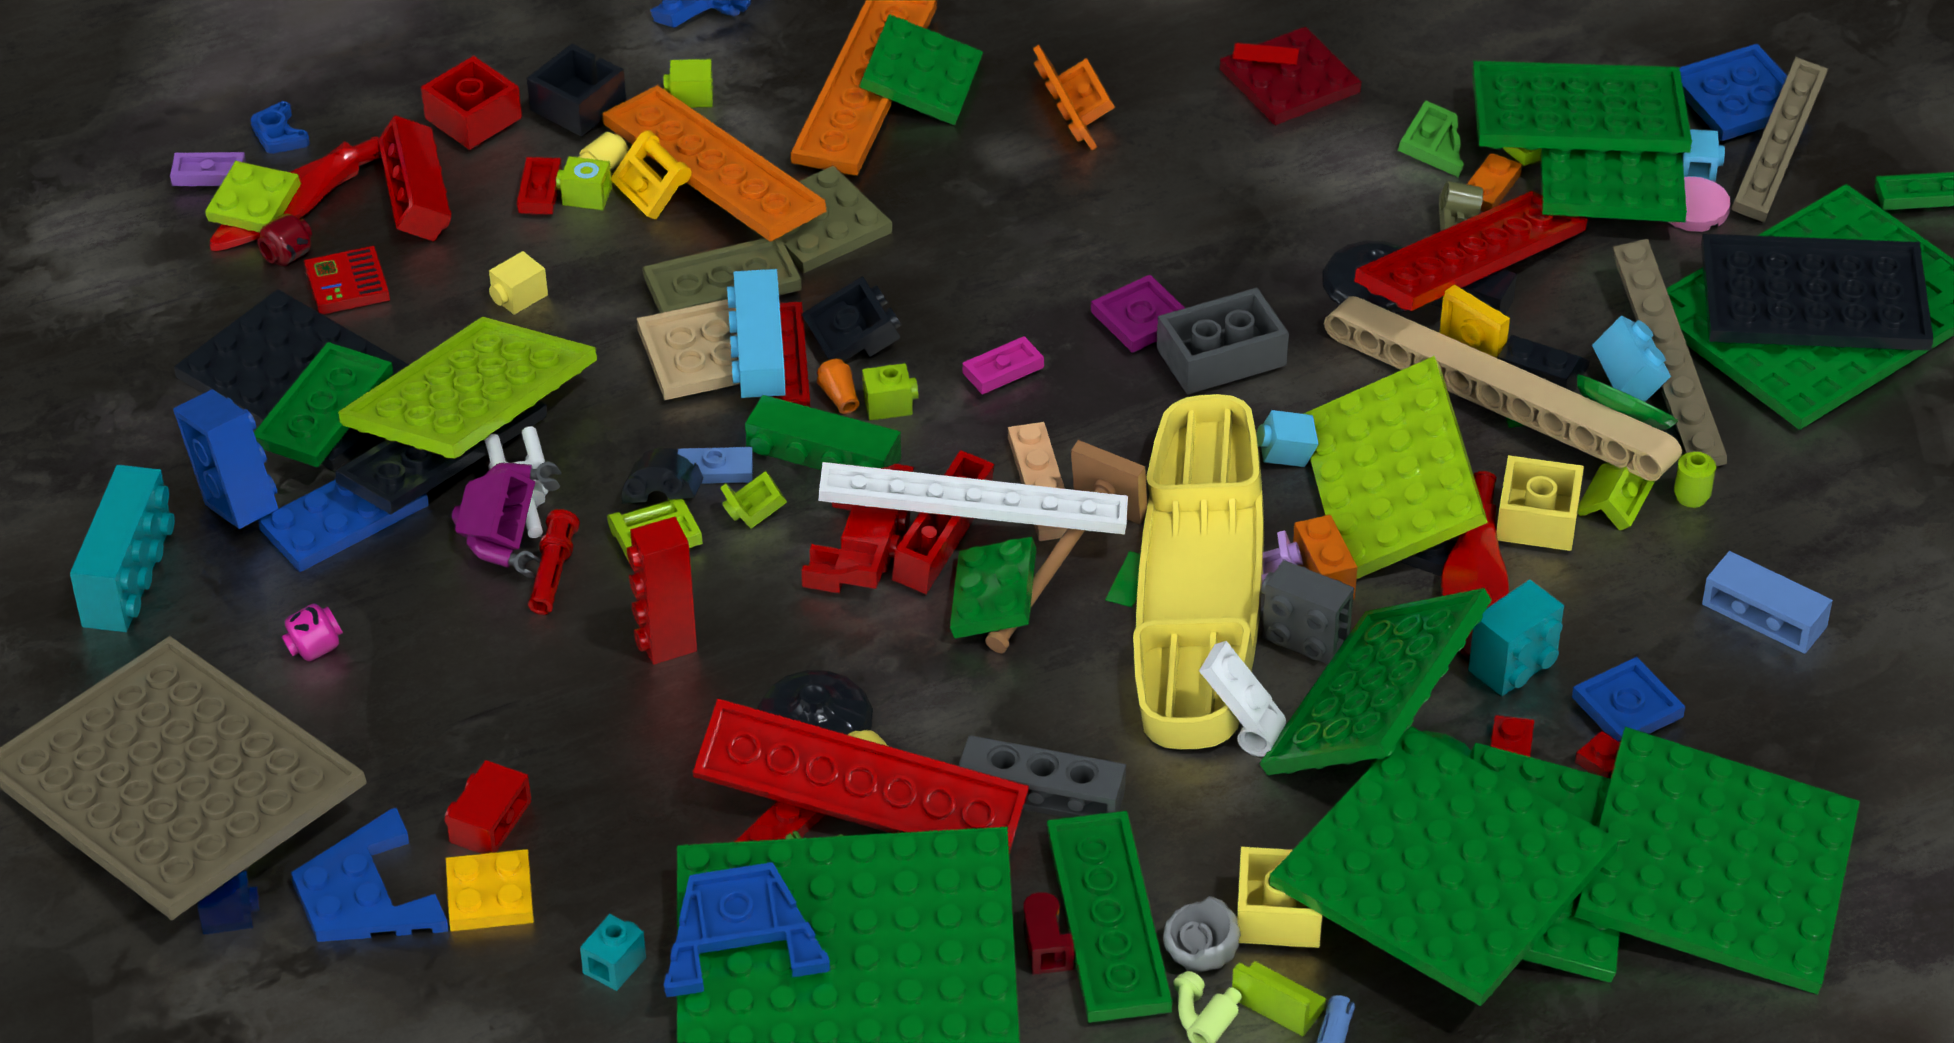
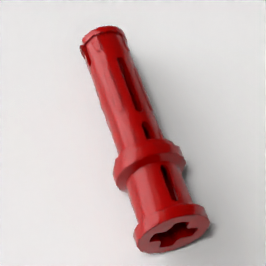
[528,509,580,615]

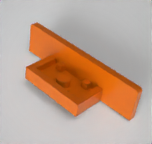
[1033,45,1115,150]

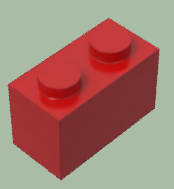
[445,760,531,854]

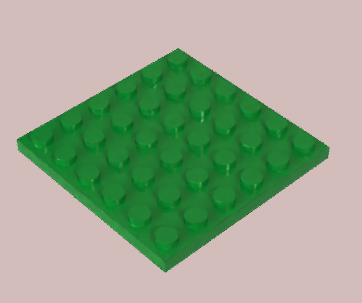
[1270,726,1619,1006]
[1574,727,1860,995]

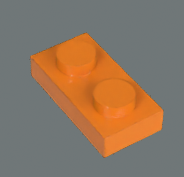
[1467,153,1522,212]

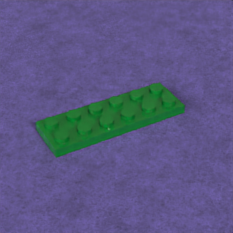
[1047,811,1172,1023]

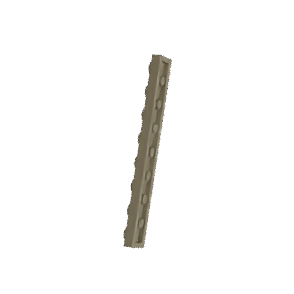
[1613,239,1727,466]

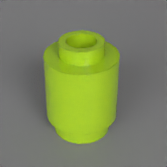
[1674,452,1716,508]

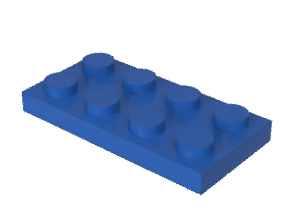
[258,479,429,573]

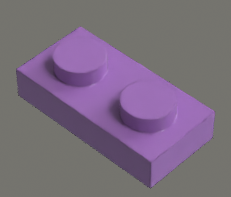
[170,152,246,187]

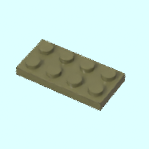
[643,237,802,313]

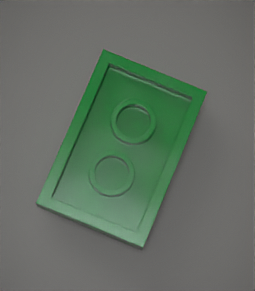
[950,537,1036,639]

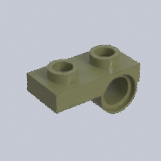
[1439,181,1483,231]

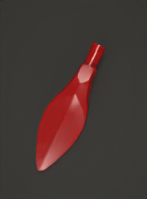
[210,136,382,251]
[1441,471,1509,660]

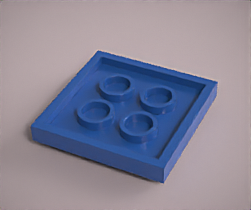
[1680,44,1811,141]

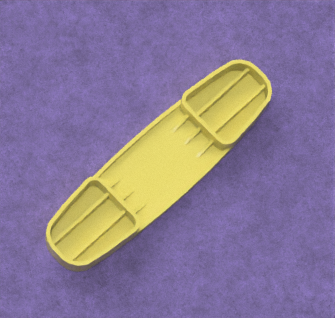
[1133,394,1264,750]

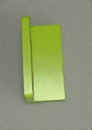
[1577,462,1655,530]
[1232,961,1326,1036]

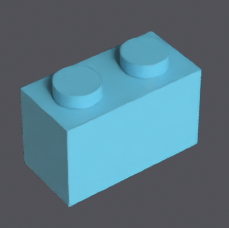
[1592,316,1671,402]

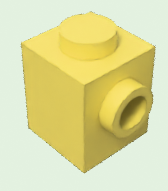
[489,251,548,315]

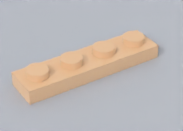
[1008,422,1068,541]

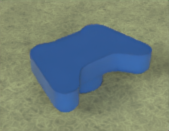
[250,101,310,154]

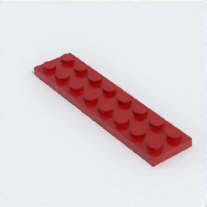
[1354,191,1588,311]
[693,698,1029,854]

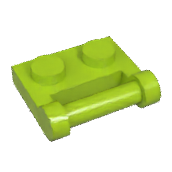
[607,499,703,561]

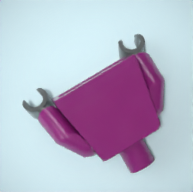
[452,461,562,578]

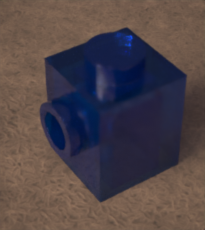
[198,871,260,935]

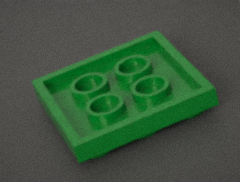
[859,14,983,125]

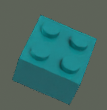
[1468,579,1564,696]

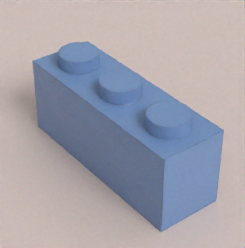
[1702,551,1833,654]

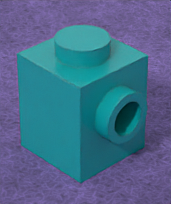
[580,914,646,991]

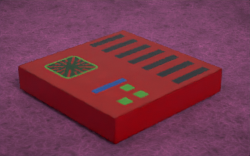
[304,246,390,315]

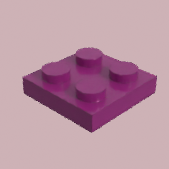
[1091,274,1185,353]

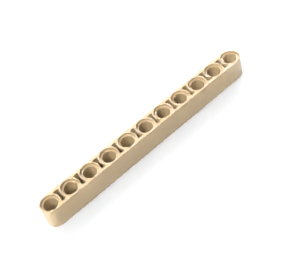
[1324,296,1682,481]

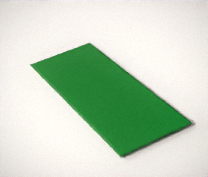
[1105,551,1140,608]

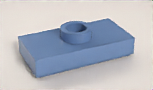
[677,447,753,484]

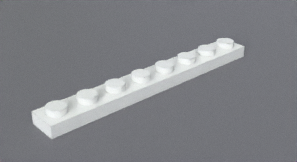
[818,462,1128,535]

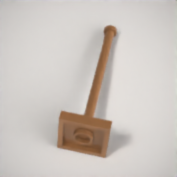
[985,440,1147,653]

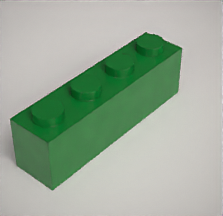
[745,395,901,471]

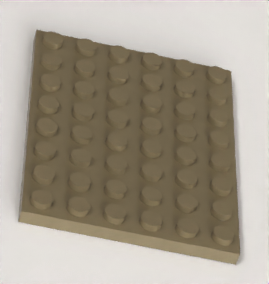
[0,636,367,920]

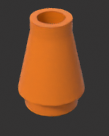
[817,359,860,414]

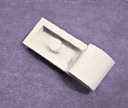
[1199,641,1286,757]

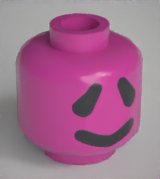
[281,604,343,662]

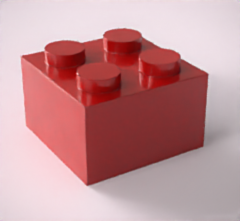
[421,56,522,150]

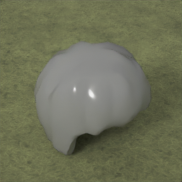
[1163,896,1241,972]

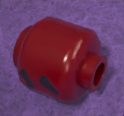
[257,214,312,266]

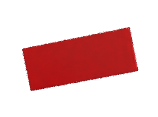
[1232,43,1299,65]

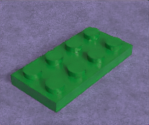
[254,342,393,467]

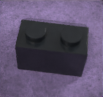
[1498,334,1590,392]

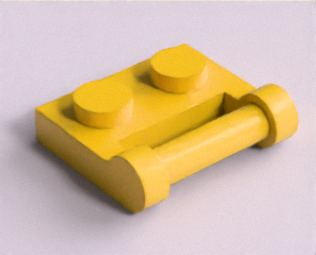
[611,130,692,220]

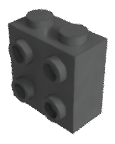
[1260,560,1354,664]

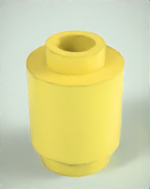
[578,132,628,171]

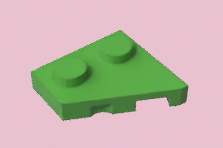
[1398,100,1464,178]

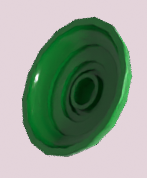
[1577,374,1678,431]

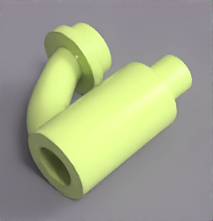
[1173,971,1242,1043]

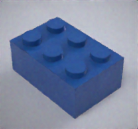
[173,389,279,529]

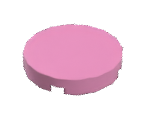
[1669,177,1730,232]

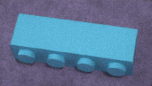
[727,269,786,398]

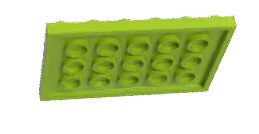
[338,316,597,459]
[1303,356,1488,579]

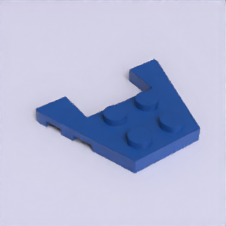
[291,808,449,942]
[664,862,831,997]

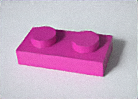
[962,336,1044,395]

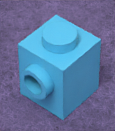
[1682,129,1725,182]
[1256,410,1319,467]

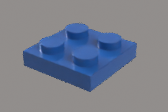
[1572,657,1685,742]

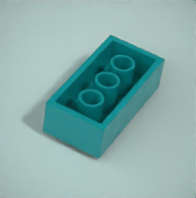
[70,465,175,632]

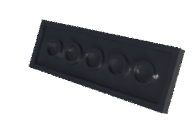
[336,401,547,515]

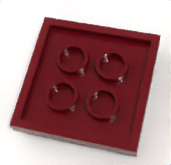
[1220,27,1361,125]

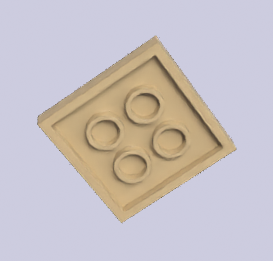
[637,299,740,400]

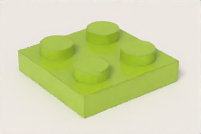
[205,161,301,232]

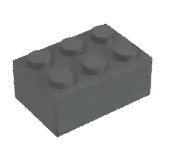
[1157,288,1289,395]

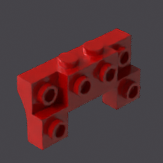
[801,464,914,593]

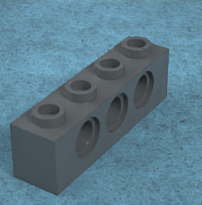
[959,735,1126,818]

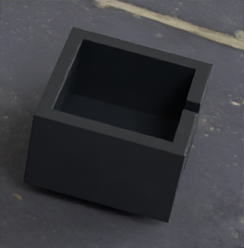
[527,44,626,137]

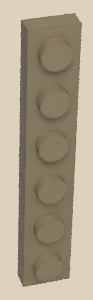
[1731,57,1828,222]

